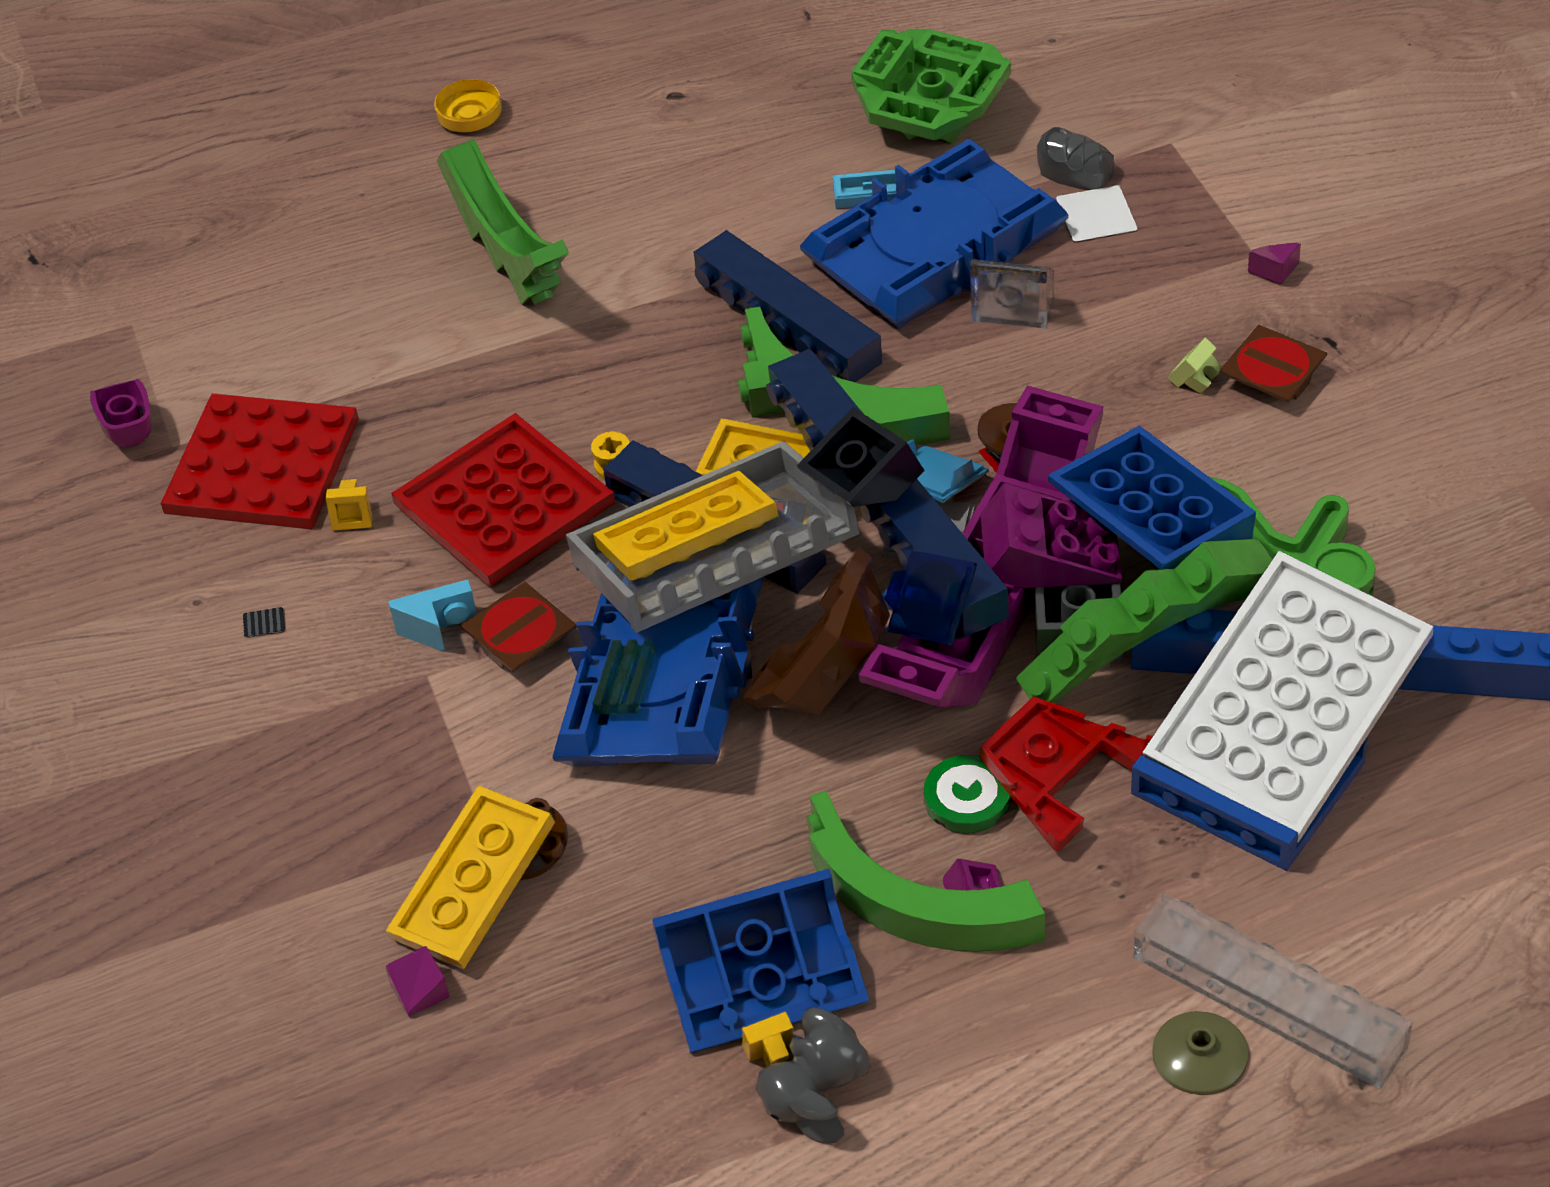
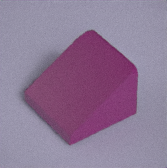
[943,859,1002,890]

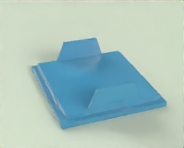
[907,439,989,503]

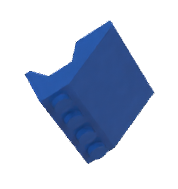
[652,869,869,1054]

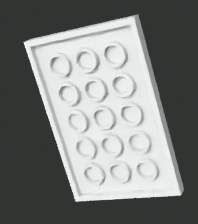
[1143,551,1433,843]

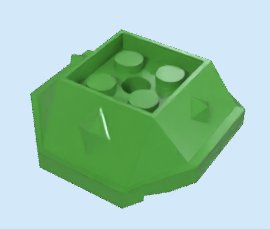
[851,29,1011,144]

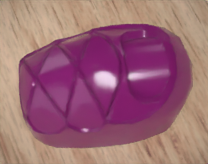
[90,378,152,447]

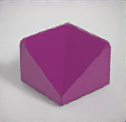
[1248,243,1301,285]
[386,946,450,1017]

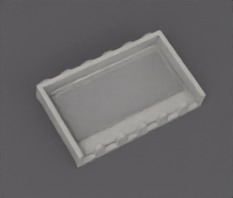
[566,441,859,633]

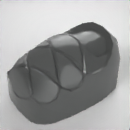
[1037,127,1114,190]

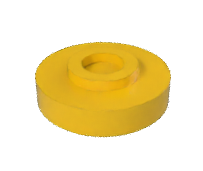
[434,79,502,132]

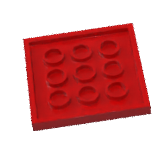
[161,393,359,530]
[391,413,615,587]

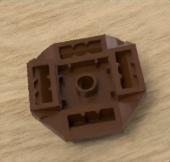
[742,547,890,715]

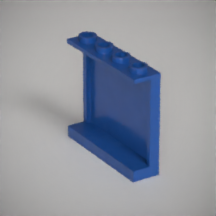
[1131,736,1368,871]

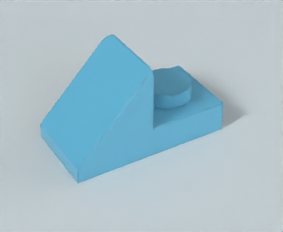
[388,579,477,651]

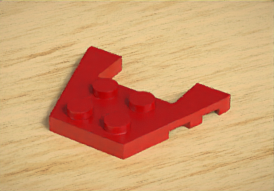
[979,696,1153,852]

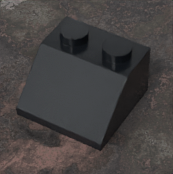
[797,407,925,507]

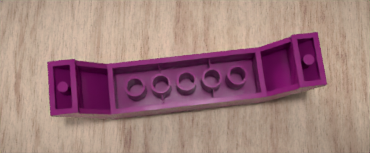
[859,385,1104,708]

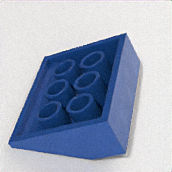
[1048,425,1256,570]

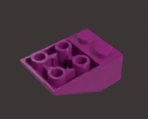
[981,483,1122,588]

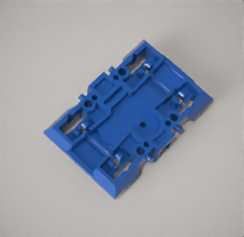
[800,139,1069,329]
[553,554,764,767]

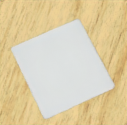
[1056,185,1138,242]

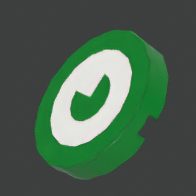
[923,755,1011,833]

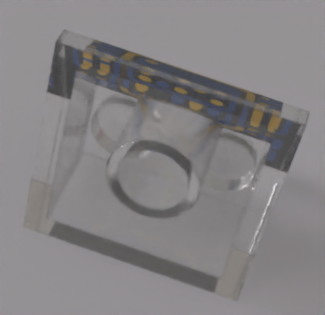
[970,259,1054,329]

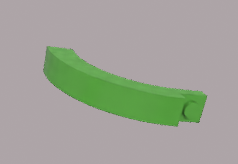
[806,790,1045,952]

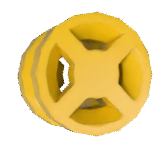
[591,431,630,480]

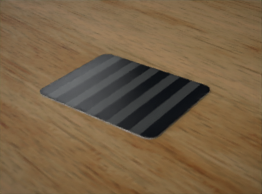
[243,607,285,637]

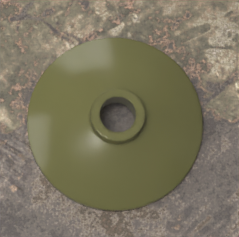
[1153,1011,1248,1095]

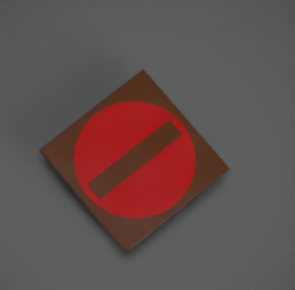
[1219,325,1327,402]
[461,581,577,672]

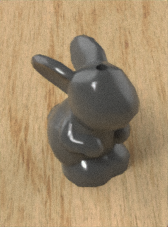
[756,1007,871,1143]

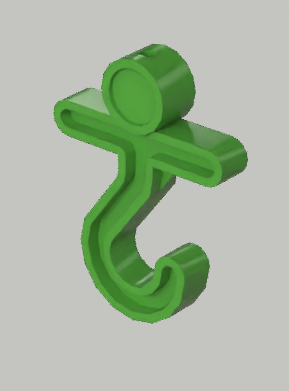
[1154,477,1376,597]

